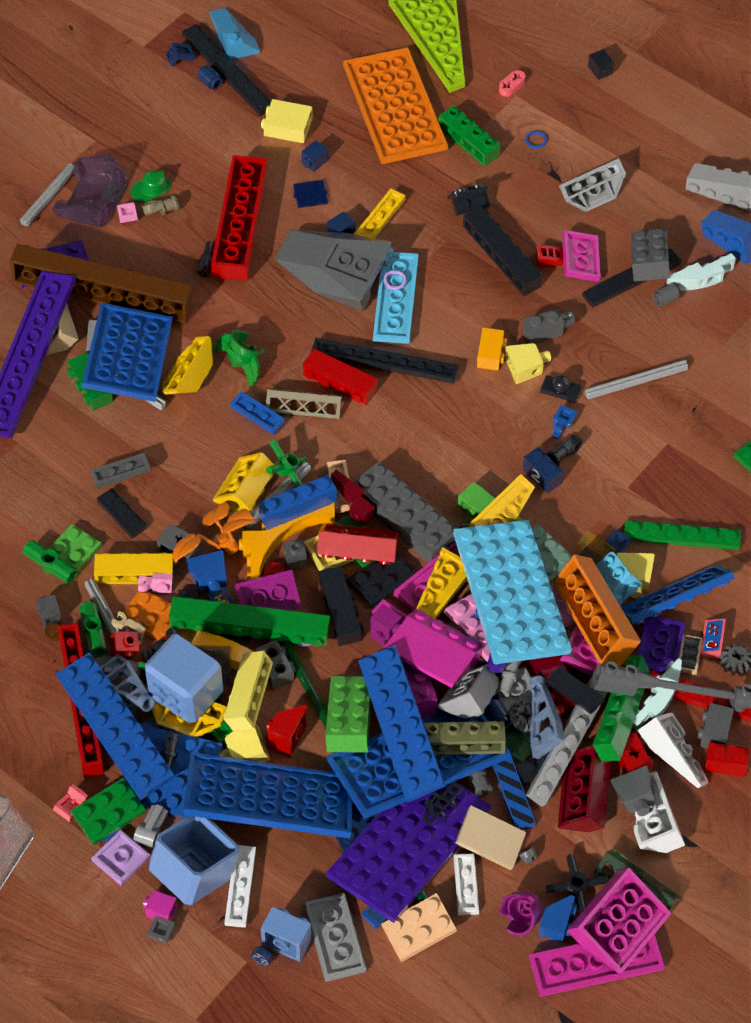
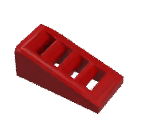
[536,245,564,267]

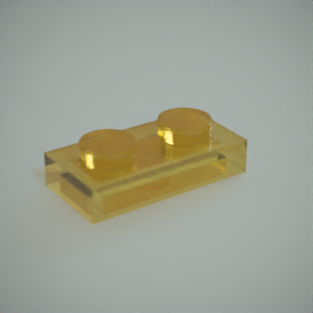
[576,530,620,562]

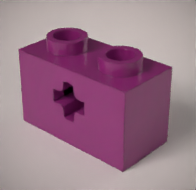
[371,604,402,646]

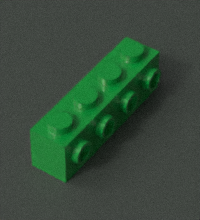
[438,106,500,167]

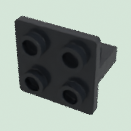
[447,183,490,216]

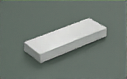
[453,853,479,915]

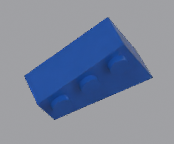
[701,210,751,265]

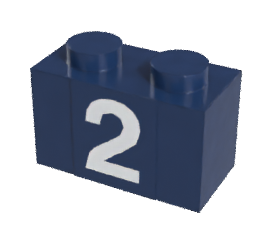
[523,447,563,493]

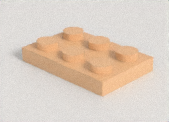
[381,893,457,962]

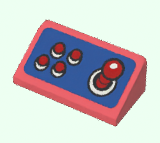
[700,619,726,659]

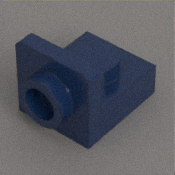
[166,43,195,66]

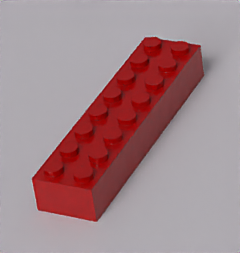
[211,155,268,281]

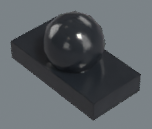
[540,375,581,403]

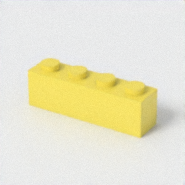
[224,651,273,731]

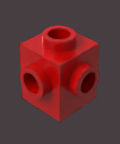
[109,629,141,659]

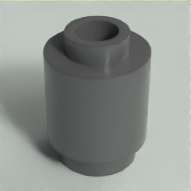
[653,283,681,307]

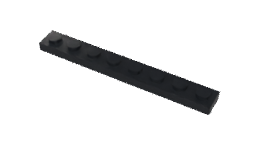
[182,24,271,116]
[311,338,459,384]

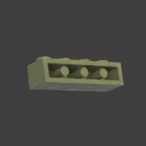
[424,721,506,755]

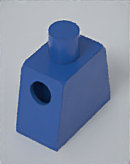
[187,550,227,597]

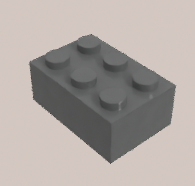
[631,229,670,281]

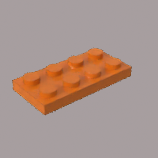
[119,591,203,643]

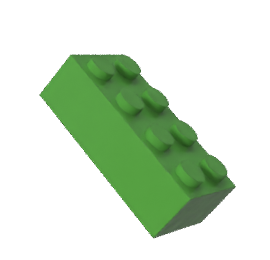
[325,676,372,752]

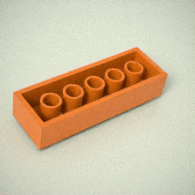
[553,554,641,667]

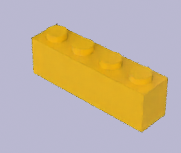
[94,552,174,584]

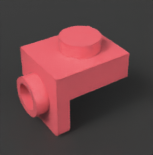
[53,784,88,822]

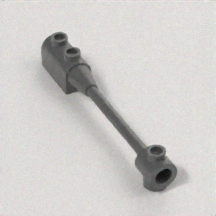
[593,661,751,712]

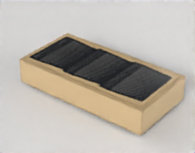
[679,635,702,675]

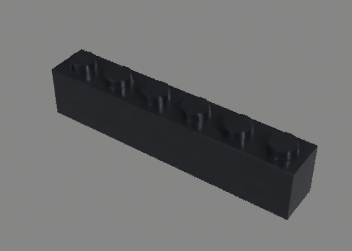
[463,206,543,296]

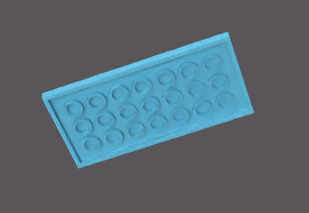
[453,520,572,664]

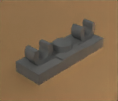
[90,453,151,489]

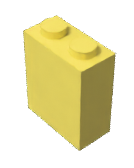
[261,99,313,143]

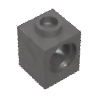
[284,539,307,571]
[36,594,63,629]

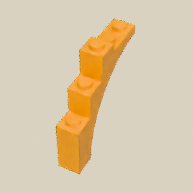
[239,503,335,581]

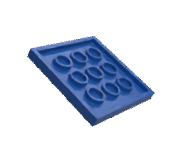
[127,725,223,818]

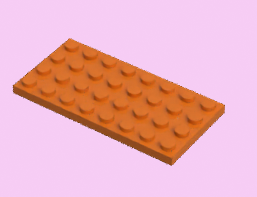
[343,47,448,165]

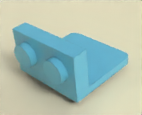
[596,552,642,605]

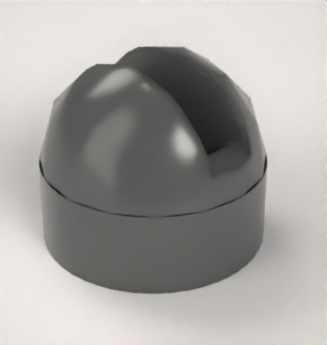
[519,846,537,864]

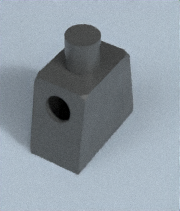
[610,766,656,816]

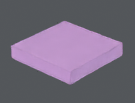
[91,829,151,886]

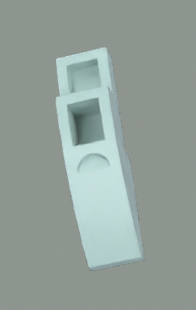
[667,253,736,291]
[632,658,682,731]

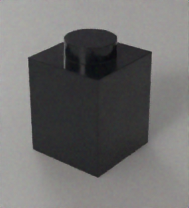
[588,49,614,80]

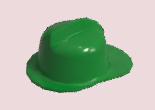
[130,170,171,202]

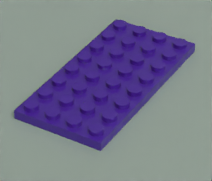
[326,781,492,923]

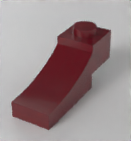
[331,469,375,527]

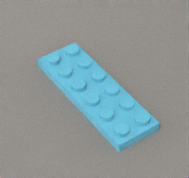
[373,252,419,344]

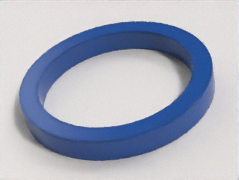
[525,131,547,149]

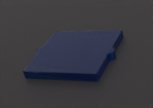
[293,180,328,208]

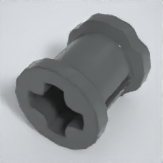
[468,770,493,797]

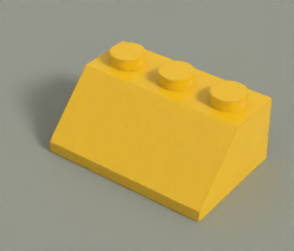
[213,452,274,511]

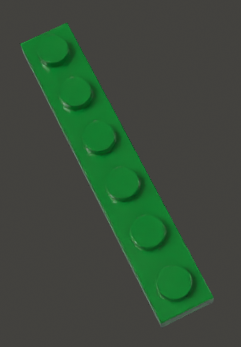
[624,520,741,550]

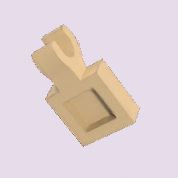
[111,611,146,641]

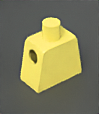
[505,343,551,384]
[617,553,654,598]
[220,723,270,762]

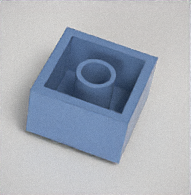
[261,907,312,962]

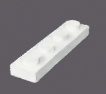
[225,845,256,928]

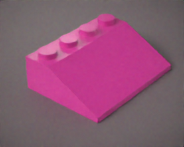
[383,609,484,688]
[567,867,672,974]

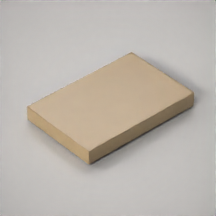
[455,806,526,870]

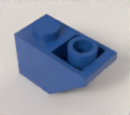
[538,895,578,942]

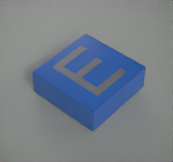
[362,906,388,930]

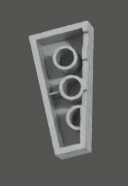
[685,163,751,212]

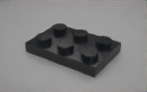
[348,552,416,609]

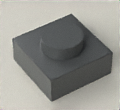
[147,916,175,944]

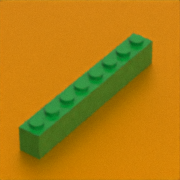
[169,596,330,646]

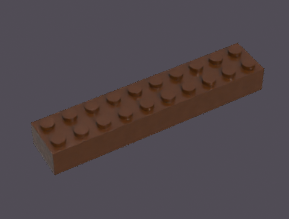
[10,244,192,325]

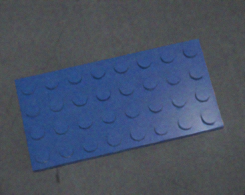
[327,710,511,819]
[183,752,352,839]

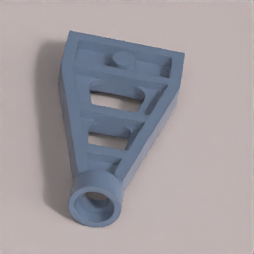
[100,654,155,711]
[529,676,564,759]

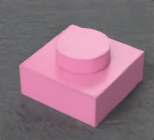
[117,202,138,223]

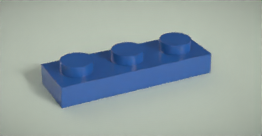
[230,391,285,435]

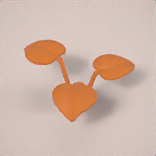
[173,502,255,563]

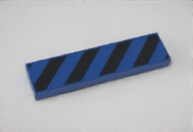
[492,756,536,830]

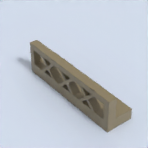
[266,388,343,419]

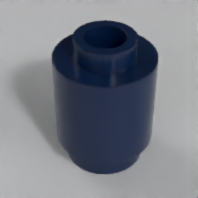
[198,65,223,90]
[484,699,511,728]

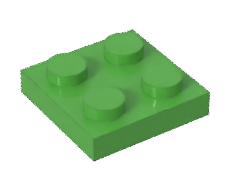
[49,524,102,573]

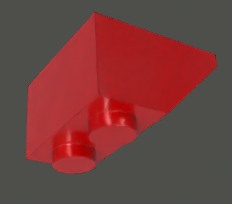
[266,705,308,758]

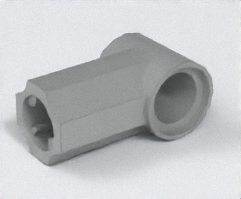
[134,805,169,848]

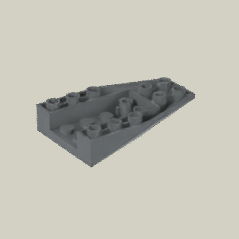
[275,230,394,311]

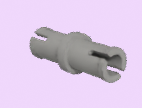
[497,661,521,698]

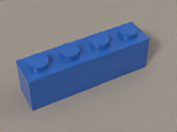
[258,475,337,530]

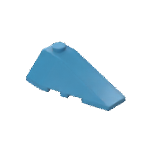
[209,8,260,60]

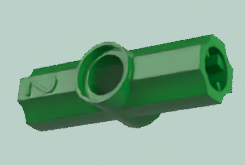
[22,540,78,584]
[79,601,107,658]

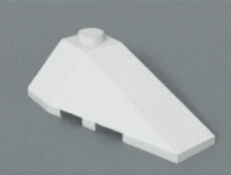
[638,712,709,788]
[634,771,685,853]

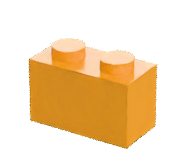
[477,328,507,371]

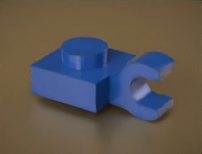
[552,405,577,439]

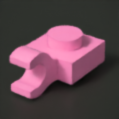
[138,573,172,593]

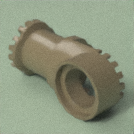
[142,195,179,216]

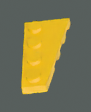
[470,474,535,527]
[416,547,467,619]

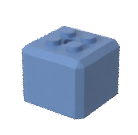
[145,634,223,723]
[149,816,239,905]

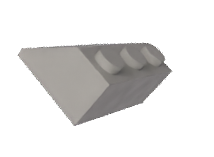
[437,664,500,719]

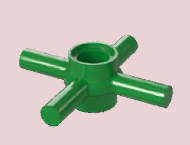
[266,439,307,488]

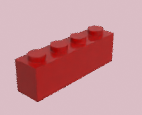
[303,349,378,405]

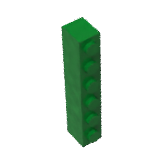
[593,655,651,762]

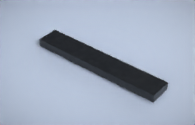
[582,248,681,308]

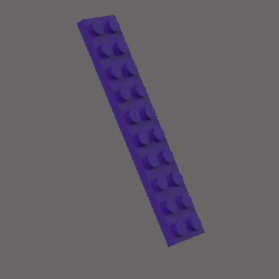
[0,272,76,439]

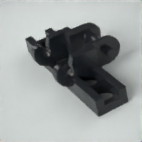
[422,782,463,826]

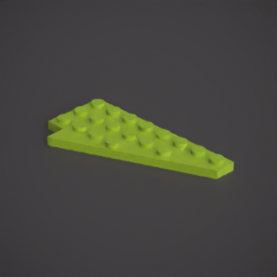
[388,0,465,93]

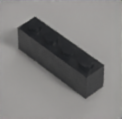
[318,566,364,647]

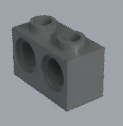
[255,640,296,690]

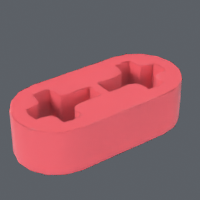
[499,70,526,97]

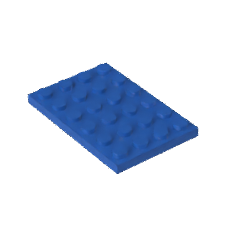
[82,303,173,402]

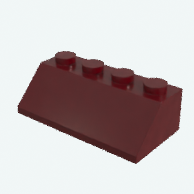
[558,745,611,832]

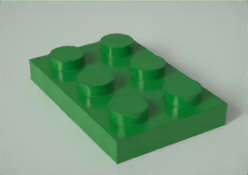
[71,778,146,846]

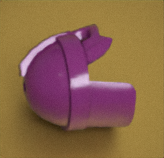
[499,891,543,936]

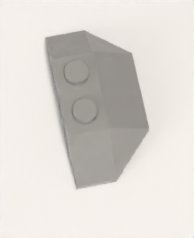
[559,158,626,212]

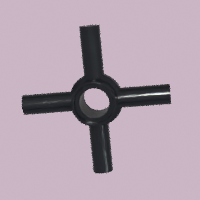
[545,854,609,914]

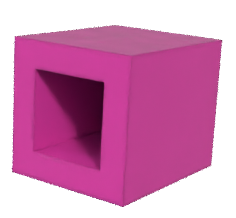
[143,890,178,921]

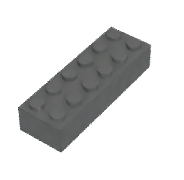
[353,461,457,563]

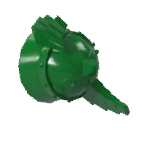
[213,330,265,387]

